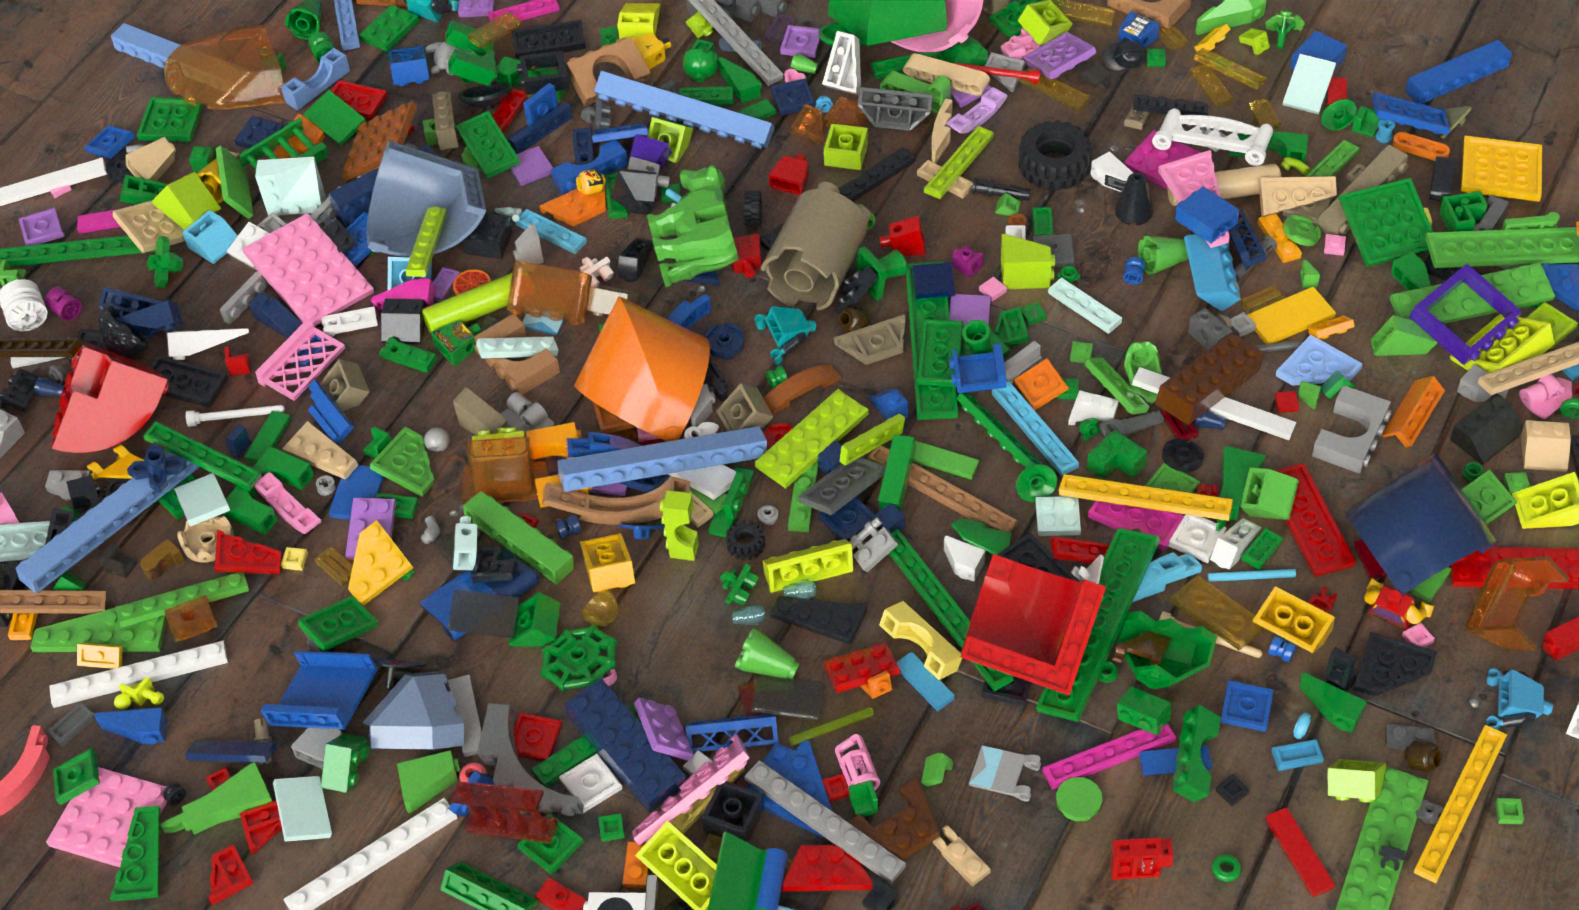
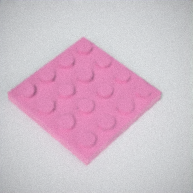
[46,767,168,867]

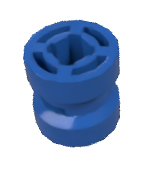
[1123,257,1145,285]
[1268,634,1297,663]

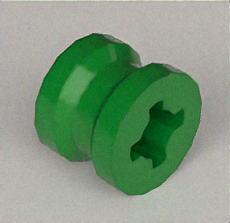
[765,366,788,389]

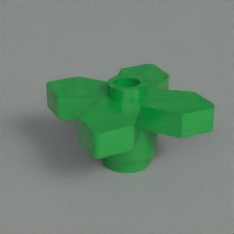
[147,235,183,288]

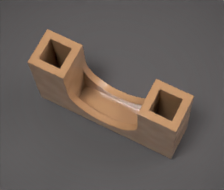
[1107,0,1191,31]
[566,37,651,107]
[474,314,560,395]

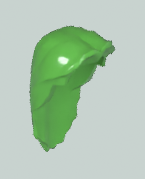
[1124,341,1162,405]

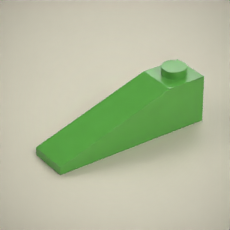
[1195,0,1266,35]

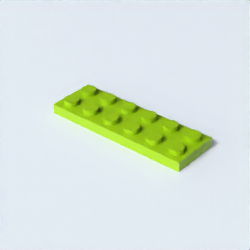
[755,389,869,489]

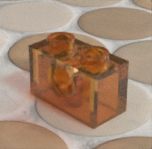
[164,595,218,642]

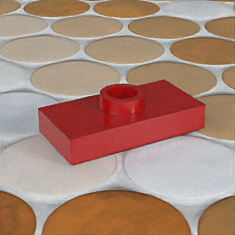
[535,878,587,910]

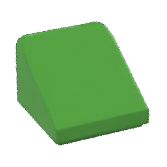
[995,193,1021,216]
[1300,260,1320,288]
[1298,381,1321,410]

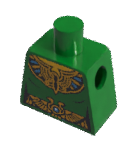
[431,321,482,367]

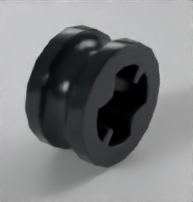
[162,782,186,806]

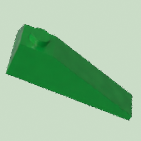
[942,36,988,66]

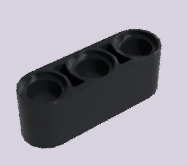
[1429,156,1456,202]

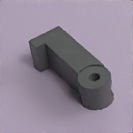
[1473,195,1509,231]

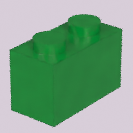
[1117,686,1171,735]

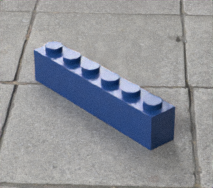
[1405,40,1512,104]

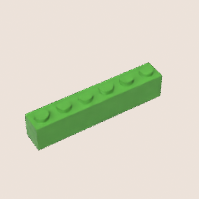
[463,491,574,585]

